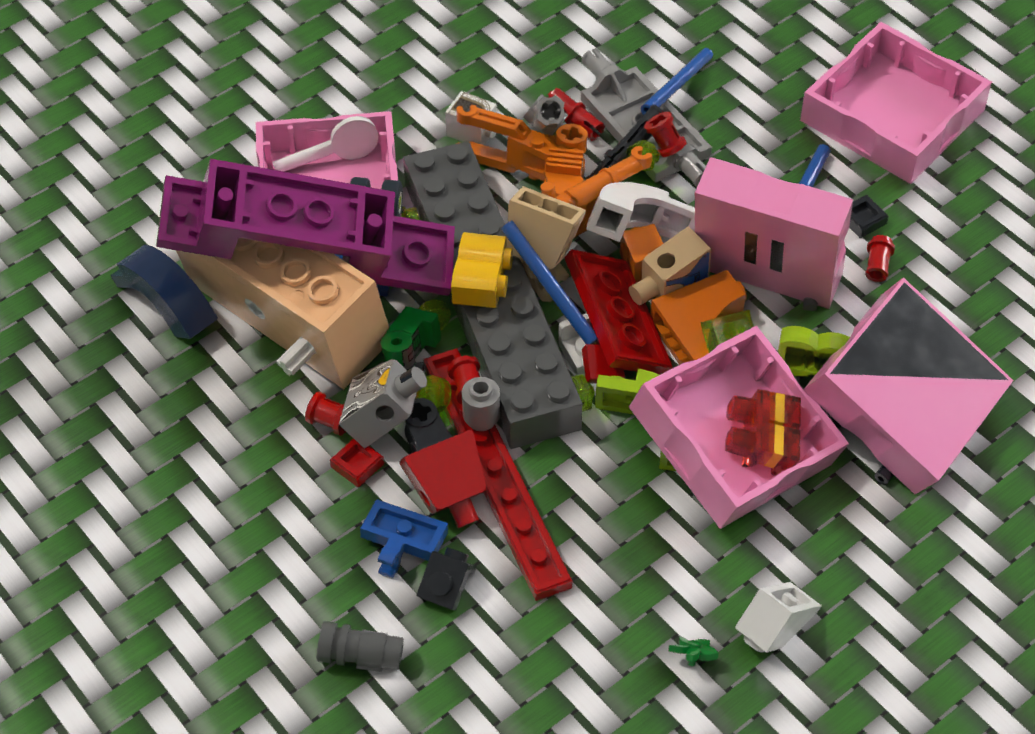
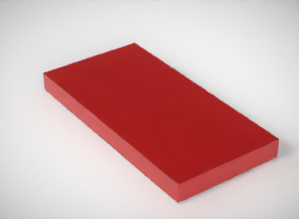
[564,249,673,375]

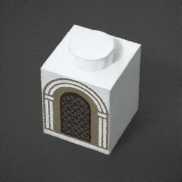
[445,91,497,145]

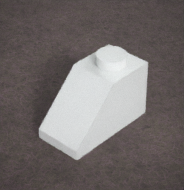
[735,582,821,653]

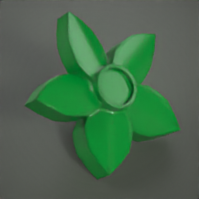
[668,636,719,667]

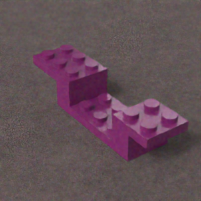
[156,158,455,296]

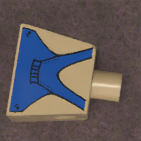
[629,226,711,305]

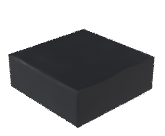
[849,195,889,238]

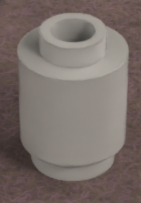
[462,377,500,431]

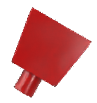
[399,429,487,528]

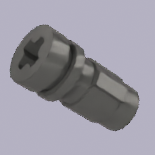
[317,621,404,672]

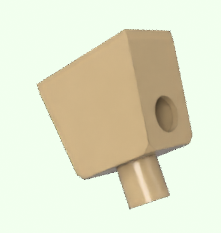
[507,186,586,279]

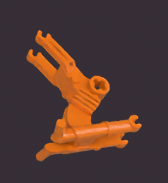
[456,105,652,238]

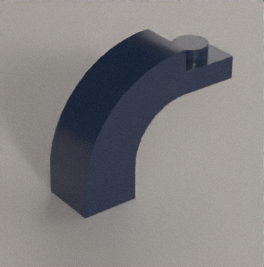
[110,245,218,339]

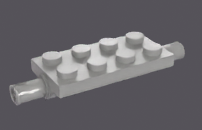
[581,48,712,187]

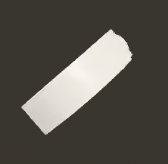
[586,182,695,242]

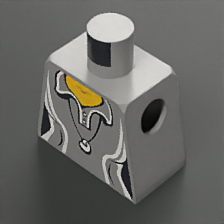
[339,359,427,448]

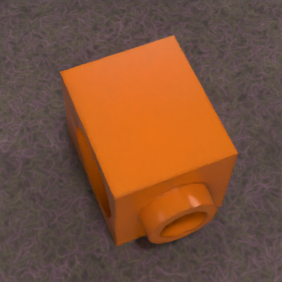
[620,224,664,283]

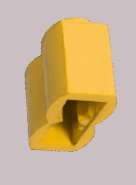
[451,232,513,308]

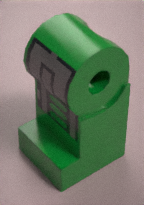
[380,306,441,370]

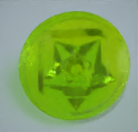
[571,374,595,412]
[416,375,451,413]

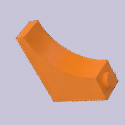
[651,270,747,365]

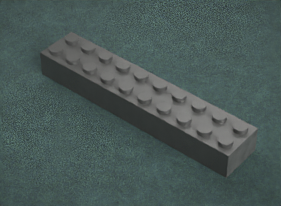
[403,141,583,449]

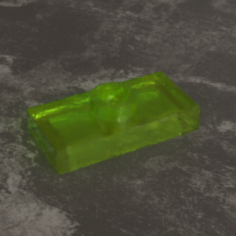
[701,310,754,353]

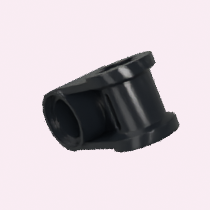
[404,398,452,453]

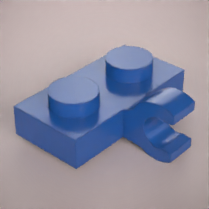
[360,499,448,578]

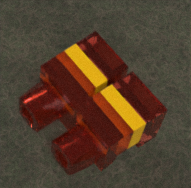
[725,389,801,476]

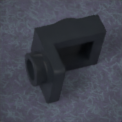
[416,547,477,610]

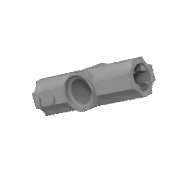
[523,94,568,135]

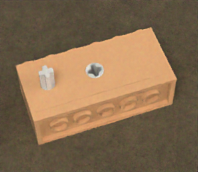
[176,238,389,390]

